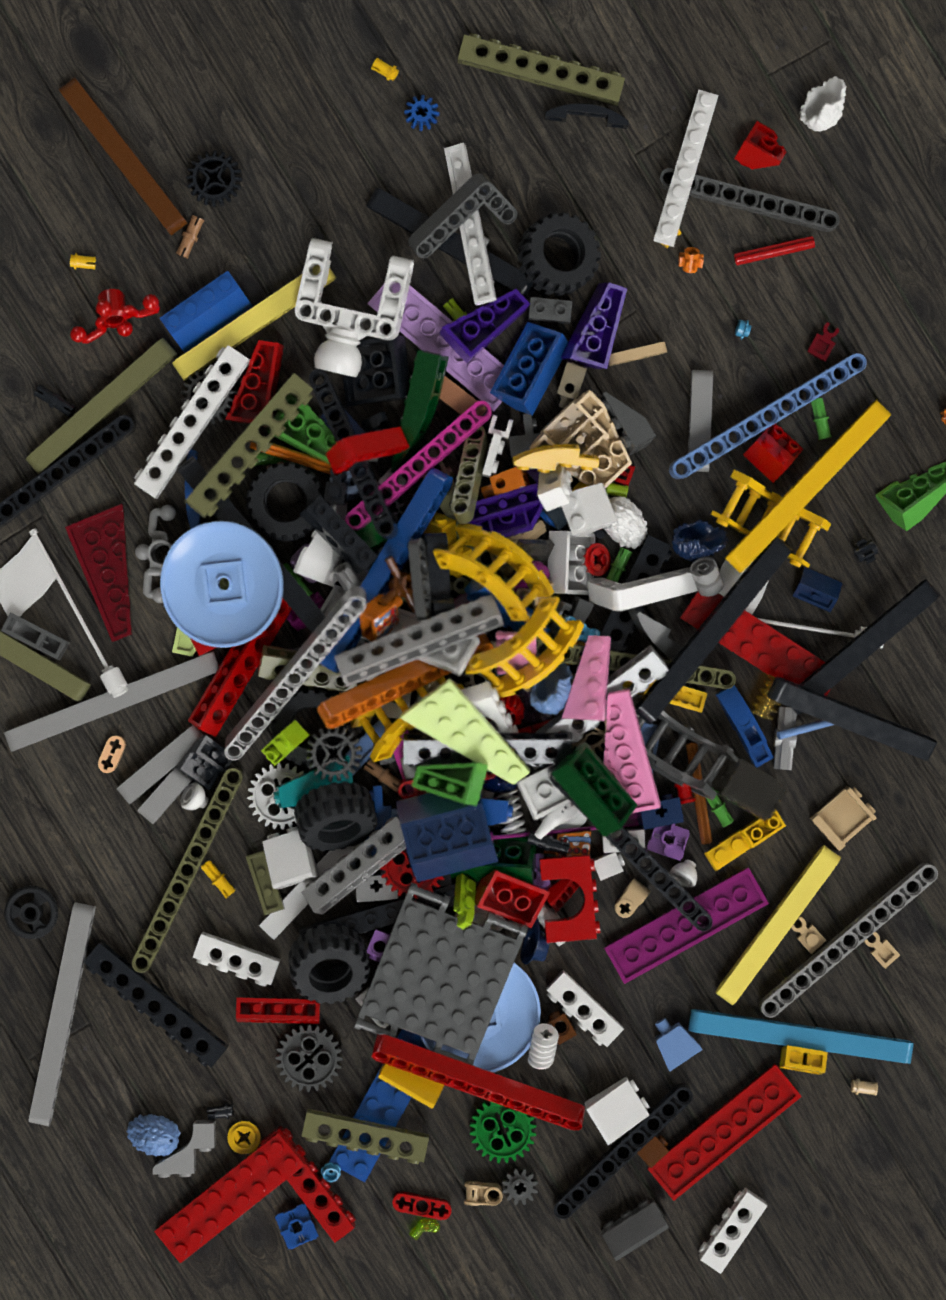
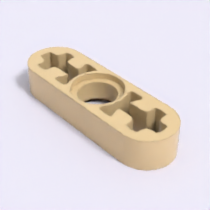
[609,342,667,366]

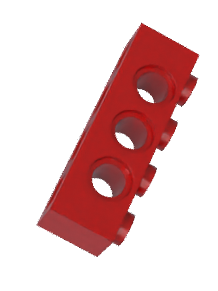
[236,998,320,1024]

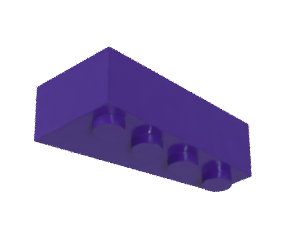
[561,283,627,369]
[439,289,530,363]

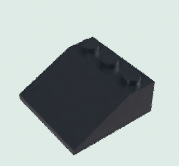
[342,336,410,407]

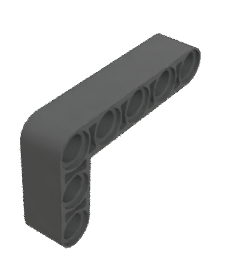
[408,173,517,258]

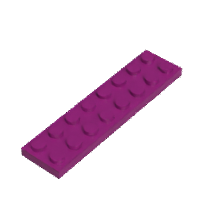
[604,867,769,984]

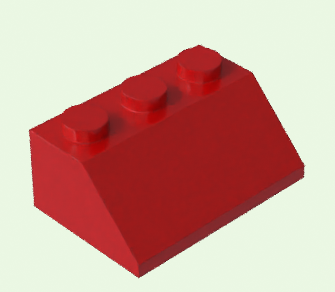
[475,870,550,928]

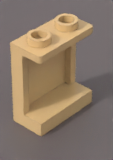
[810,786,876,851]

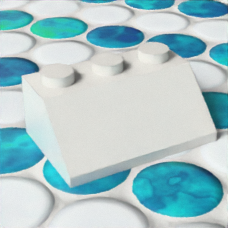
[548,531,595,595]

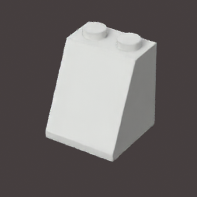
[262,826,320,889]
[585,1076,650,1145]

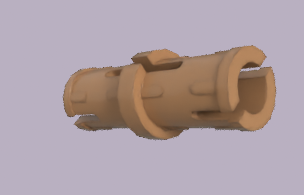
[176,215,204,259]
[364,759,401,793]

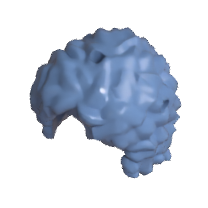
[530,663,573,714]
[126,1114,181,1157]

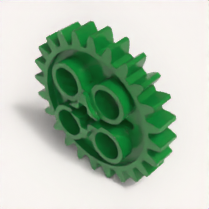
[470,1101,536,1163]

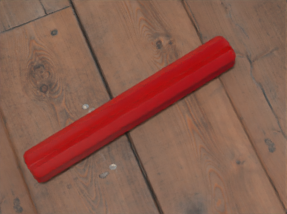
[734,236,815,265]

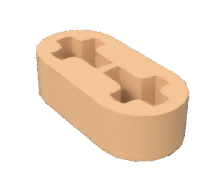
[98,735,126,773]

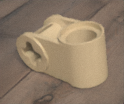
[615,878,651,918]
[464,1181,503,1206]

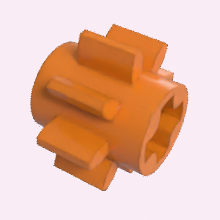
[678,247,704,273]

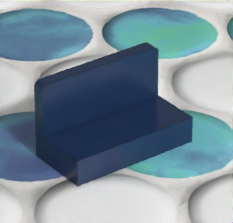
[793,567,842,612]

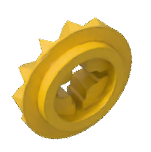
[227,1121,261,1154]

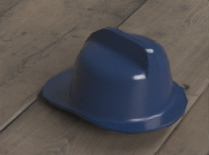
[521,918,550,964]

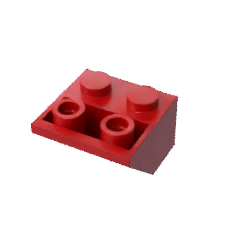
[743,423,803,483]

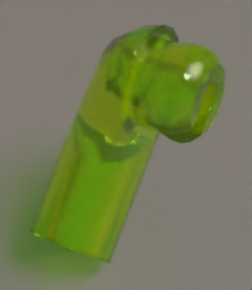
[409,1219,440,1240]

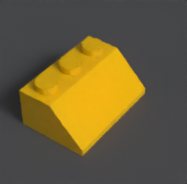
[378,1063,444,1109]

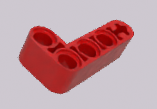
[325,427,410,474]

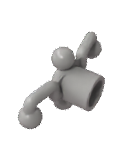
[135,505,176,604]

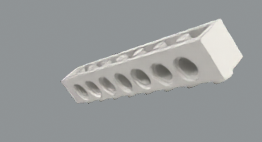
[134,345,250,499]

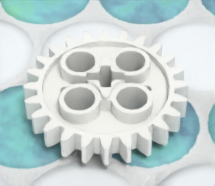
[247,762,304,830]

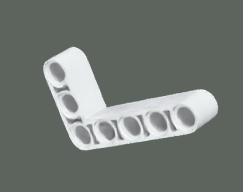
[587,567,698,611]

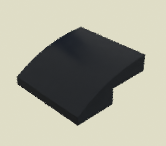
[177,735,233,790]

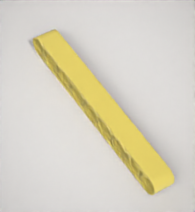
[172,265,337,381]
[715,845,841,1005]

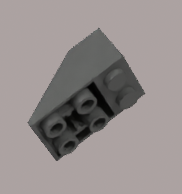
[600,392,656,456]

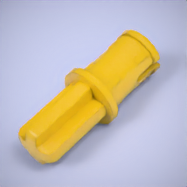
[201,860,236,898]

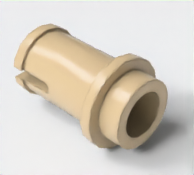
[851,1078,878,1096]

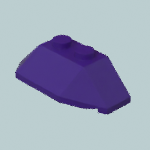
[461,483,544,538]

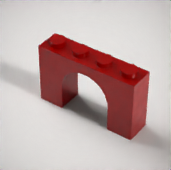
[539,854,600,943]

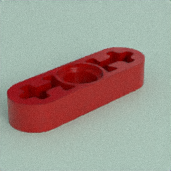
[392,1191,452,1220]

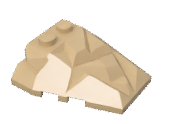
[529,389,632,489]

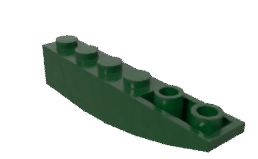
[391,350,449,473]

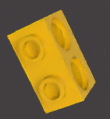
[779,1045,828,1075]

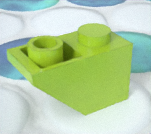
[261,720,309,766]

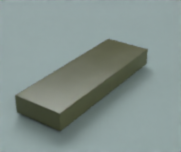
[245,850,285,916]

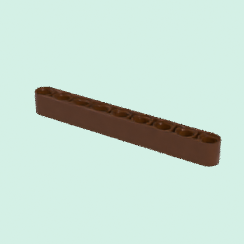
[58,77,187,236]

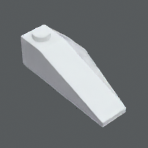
[293,503,348,587]

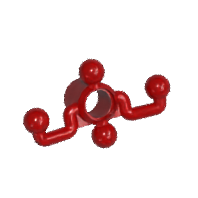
[70,289,160,344]

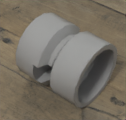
[690,557,724,597]

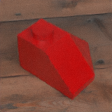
[734,121,786,169]

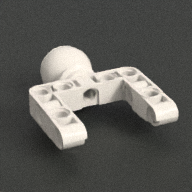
[295,238,414,377]

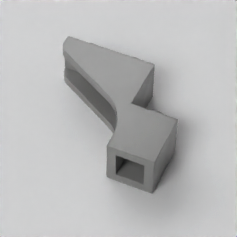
[153,1120,216,1178]

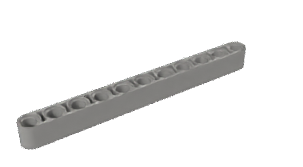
[225,586,366,760]
[4,651,220,752]
[759,863,938,1018]
[29,902,95,1126]

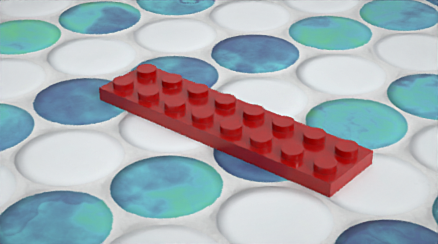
[680,591,832,696]
[647,1063,802,1201]
[154,1131,306,1263]

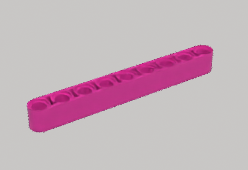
[345,401,492,531]

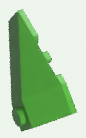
[268,395,337,465]
[876,461,946,531]

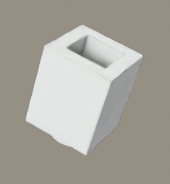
[594,852,625,881]

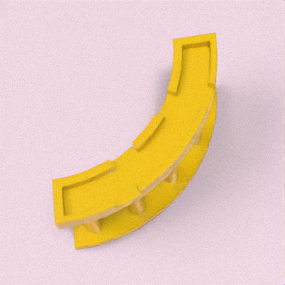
[711,470,831,568]
[433,524,554,621]
[465,597,584,698]
[351,677,465,762]

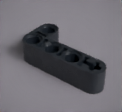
[424,532,455,617]

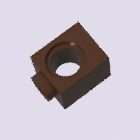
[546,1010,577,1045]
[637,1134,669,1168]

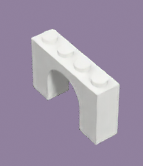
[461,681,519,733]

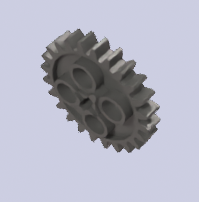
[276,1024,343,1092]

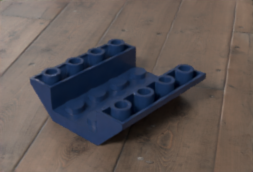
[396,792,498,882]

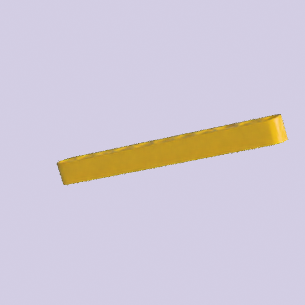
[725,400,891,573]

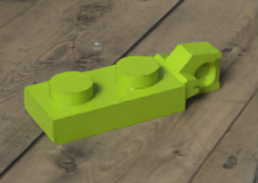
[453,874,476,930]

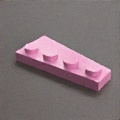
[562,636,611,721]

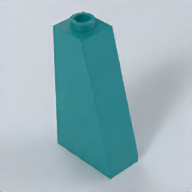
[273,755,353,808]

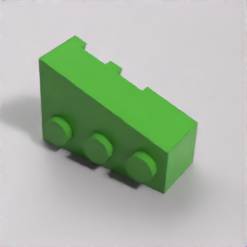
[412,763,488,806]

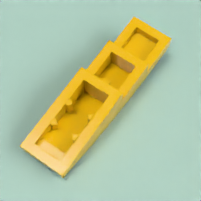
[622,679,708,713]

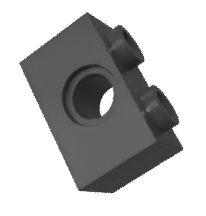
[528,297,572,325]

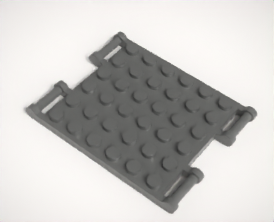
[354,882,528,1065]

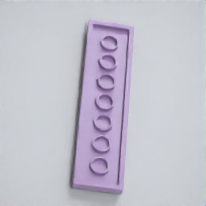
[367,282,504,412]

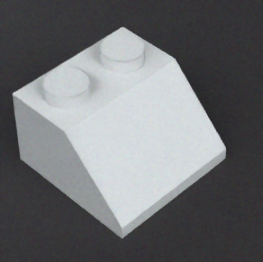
[562,483,618,538]

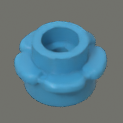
[735,320,752,340]
[321,1162,341,1182]

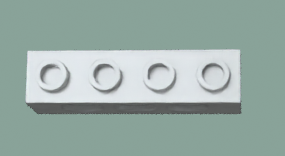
[193,932,281,987]
[546,970,624,1047]
[698,1188,768,1274]

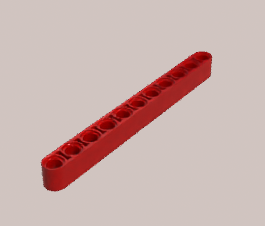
[372,1034,585,1131]

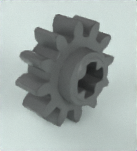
[502,1168,538,1205]

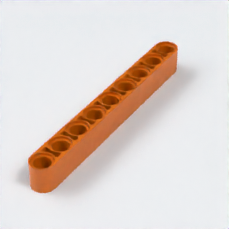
[317,633,494,729]

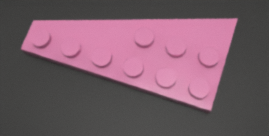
[604,689,661,813]

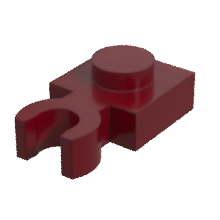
[807,322,839,362]

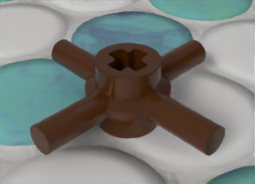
[380,556,415,613]

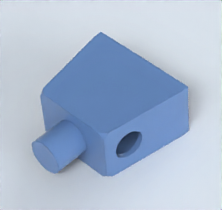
[655,1018,703,1071]

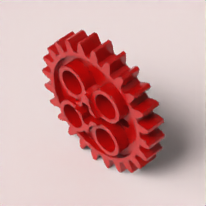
[380,849,445,899]

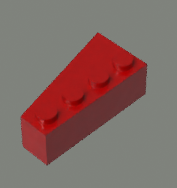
[226,340,284,427]

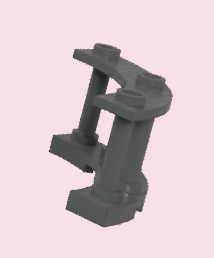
[637,697,739,800]

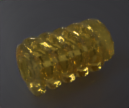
[750,674,781,720]

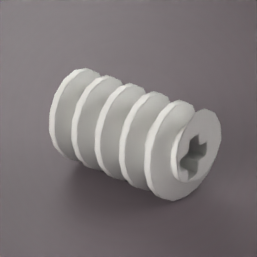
[493,789,526,834]
[528,1024,559,1069]

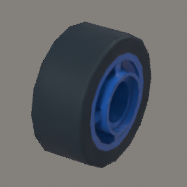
[540,506,568,531]

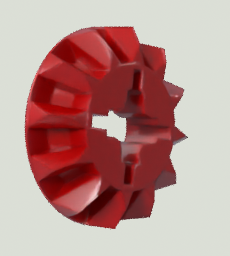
[582,543,611,576]

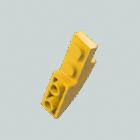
[512,444,600,473]
[704,809,786,871]

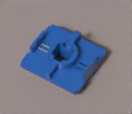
[275,1204,319,1250]

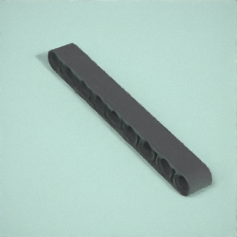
[659,168,840,232]

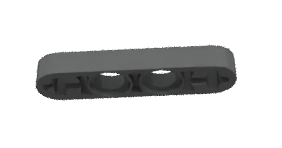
[408,538,432,621]

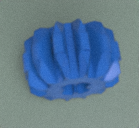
[404,95,440,131]

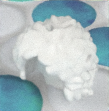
[800,76,846,132]
[603,496,648,549]

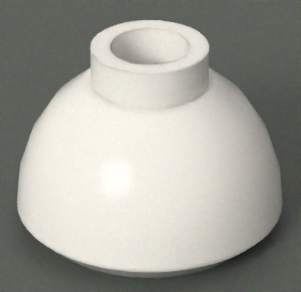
[181,782,208,810]
[669,859,697,887]

